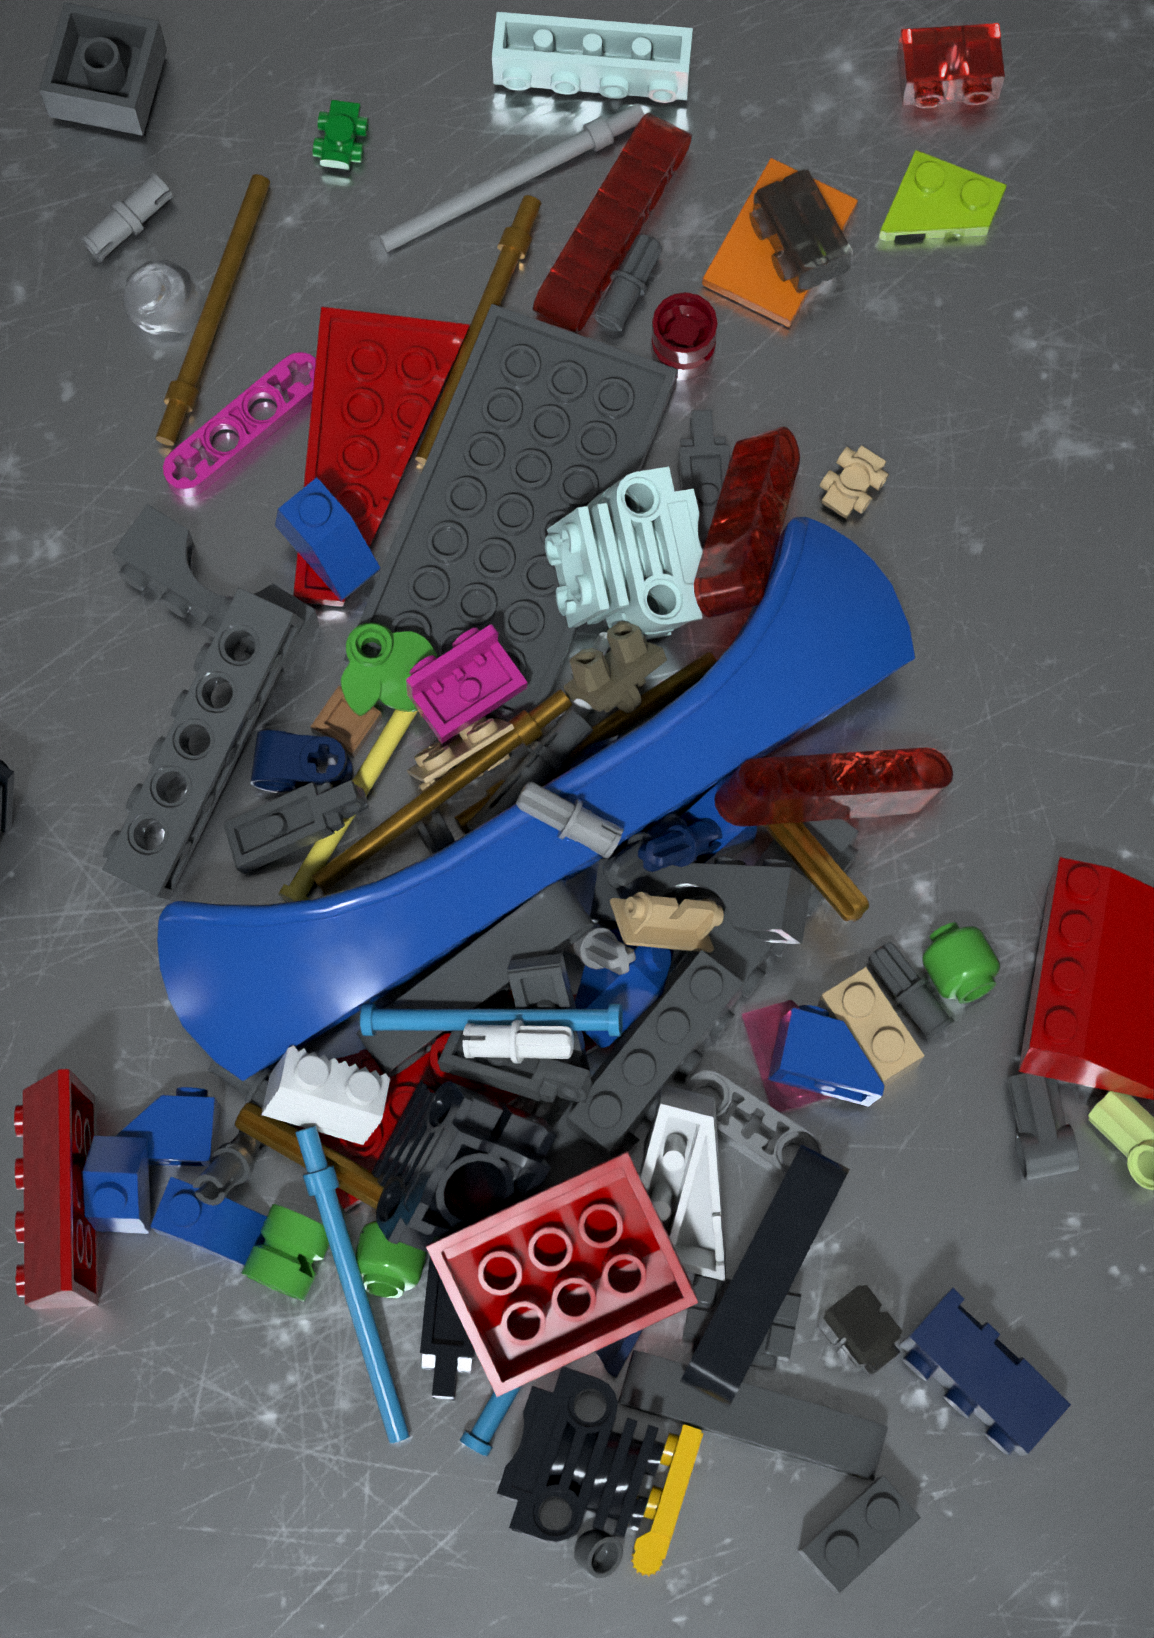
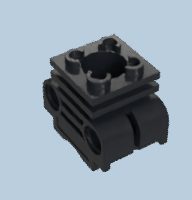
[371,1080,557,1252]
[497,1366,665,1544]

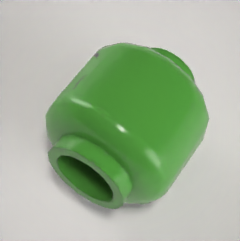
[922,922,1000,1004]
[355,1221,427,1298]

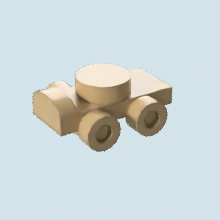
[819,445,889,519]

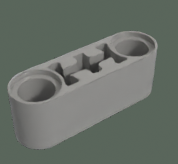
[684,1070,822,1180]

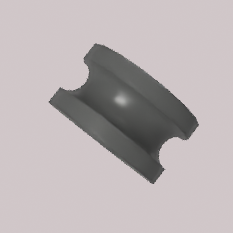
[415,811,455,855]

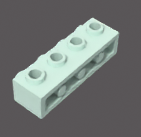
[492,12,693,103]

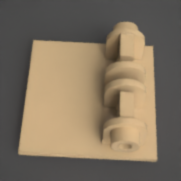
[407,716,515,793]

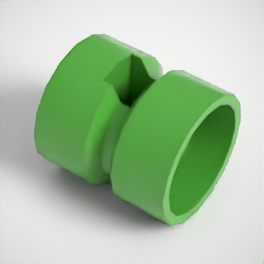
[241,1204,330,1302]

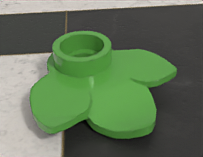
[341,622,437,716]

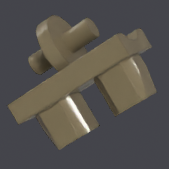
[563,621,667,713]

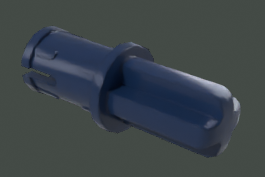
[638,818,723,872]

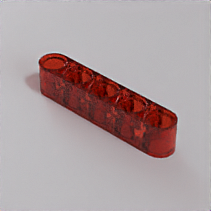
[533,112,692,334]
[694,426,800,619]
[714,747,953,827]

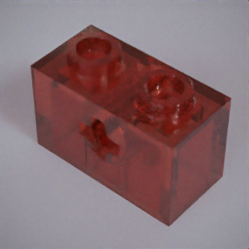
[897,23,1005,109]

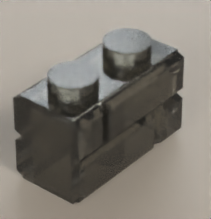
[749,169,853,293]
[816,1285,902,1376]

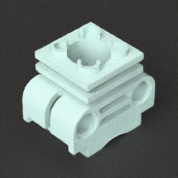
[545,466,716,640]

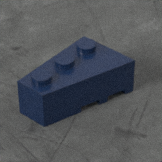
[899,1288,1071,1456]

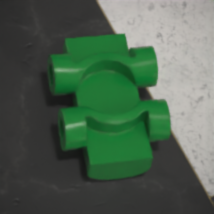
[313,100,369,170]

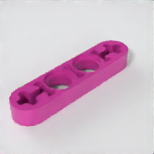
[163,352,316,498]

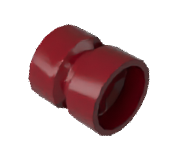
[651,292,718,380]

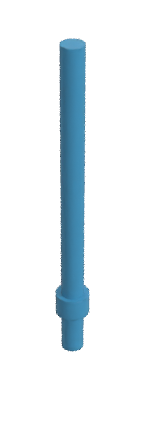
[295,1126,410,1443]

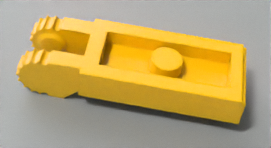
[631,1424,704,1577]

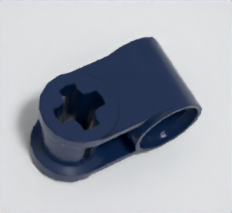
[250,730,354,792]

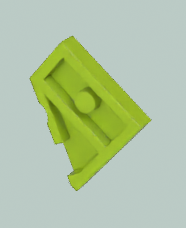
[879,150,1007,241]

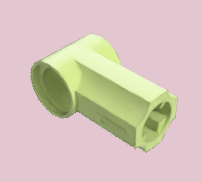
[1088,1091,1154,1190]

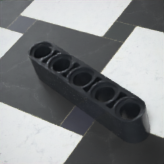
[680,1144,850,1407]

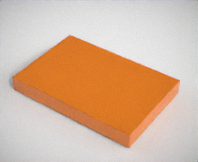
[702,158,858,328]

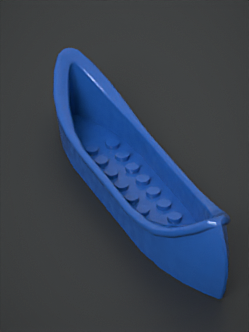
[157,517,915,1081]

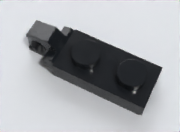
[420,1256,475,1401]

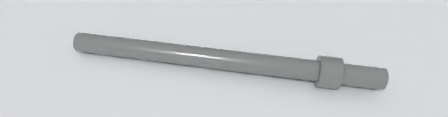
[378,103,646,253]

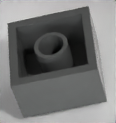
[39,2,167,136]

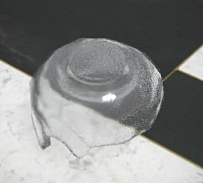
[122,260,204,336]

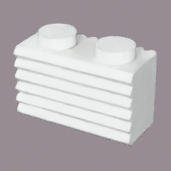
[262,1045,390,1145]

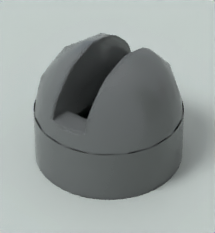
[574,1529,623,1579]

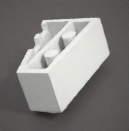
[639,1085,726,1281]

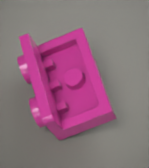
[406,624,527,744]

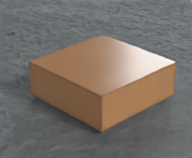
[310,686,382,758]

